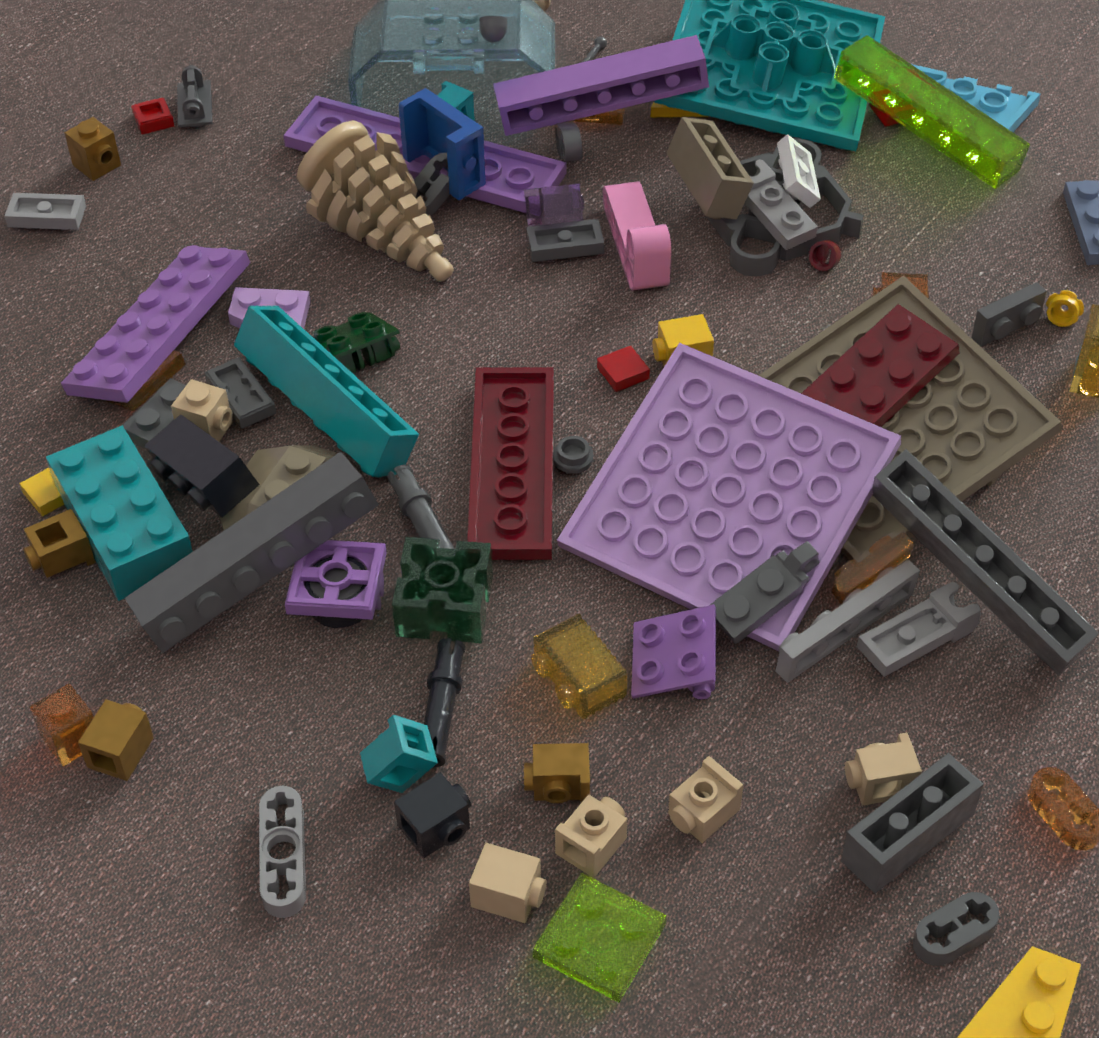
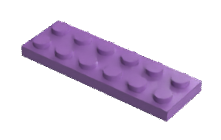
[61,245,250,403]

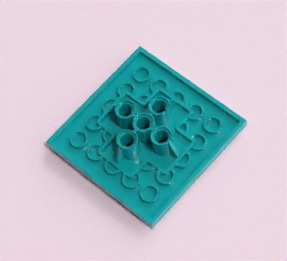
[654,0,886,152]

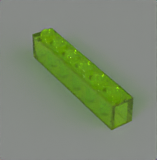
[834,35,1030,189]

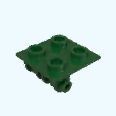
[312,312,401,373]

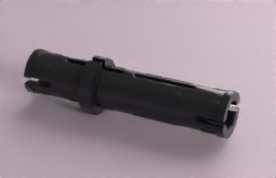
[424,638,465,767]

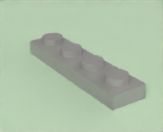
[776,559,920,683]

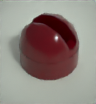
[809,240,842,271]

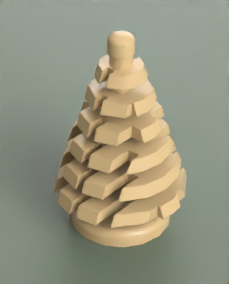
[296,120,454,282]

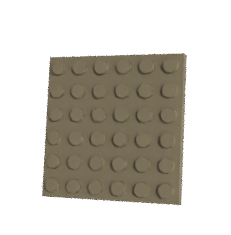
[758,275,1062,573]

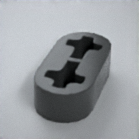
[555,121,583,162]
[414,153,450,216]
[913,892,1000,966]

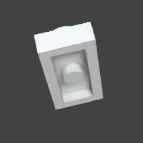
[777,134,821,208]

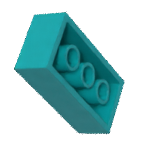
[46,425,193,601]

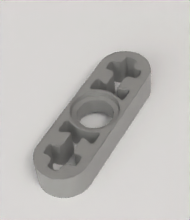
[259,786,306,918]

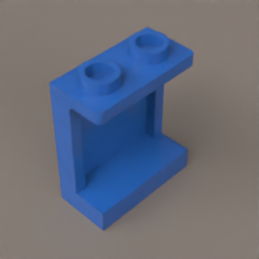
[398,88,486,200]

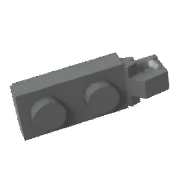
[710,541,820,644]

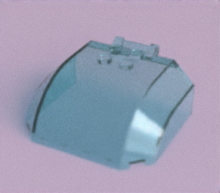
[348,0,555,107]

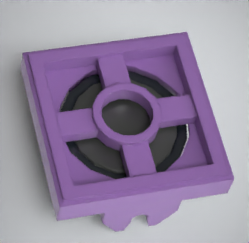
[285,540,387,628]

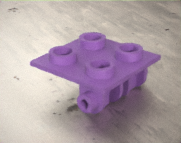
[631,604,716,699]

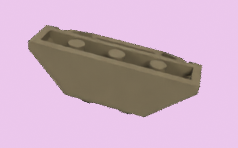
[219,445,350,530]

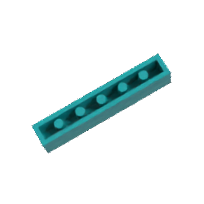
[234,306,419,478]

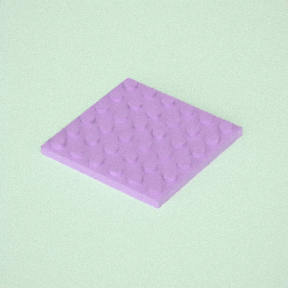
[557,343,901,651]

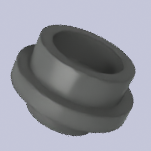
[553,436,594,473]

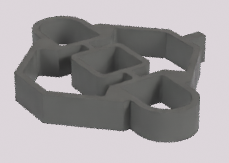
[704,139,864,277]

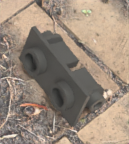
[177,65,213,128]

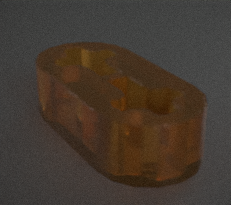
[1028,767,1099,850]

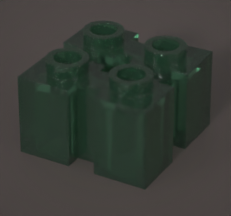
[392,537,493,644]

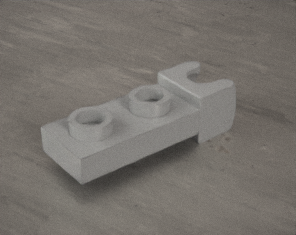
[743,159,818,250]
[857,582,981,677]

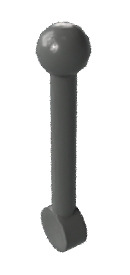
[582,36,607,62]

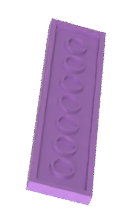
[284,96,566,216]

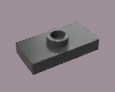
[204,357,276,429]

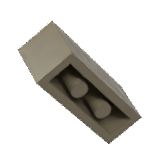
[666,117,754,219]

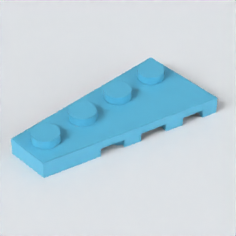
[885,63,1041,140]

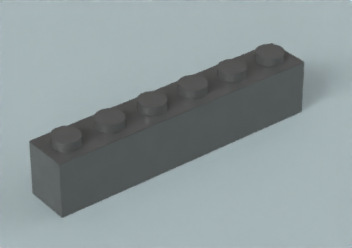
[872,449,1099,676]
[125,452,379,653]

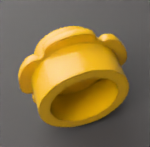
[1046,290,1084,327]

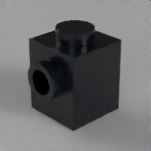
[394,772,471,858]

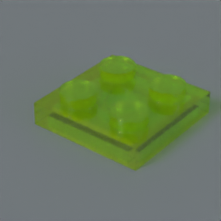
[533,873,667,1003]

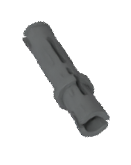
[387,465,461,573]

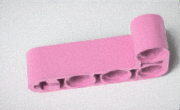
[603,181,671,291]

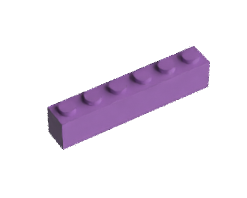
[493,35,709,136]

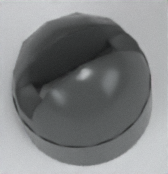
[479,16,507,43]

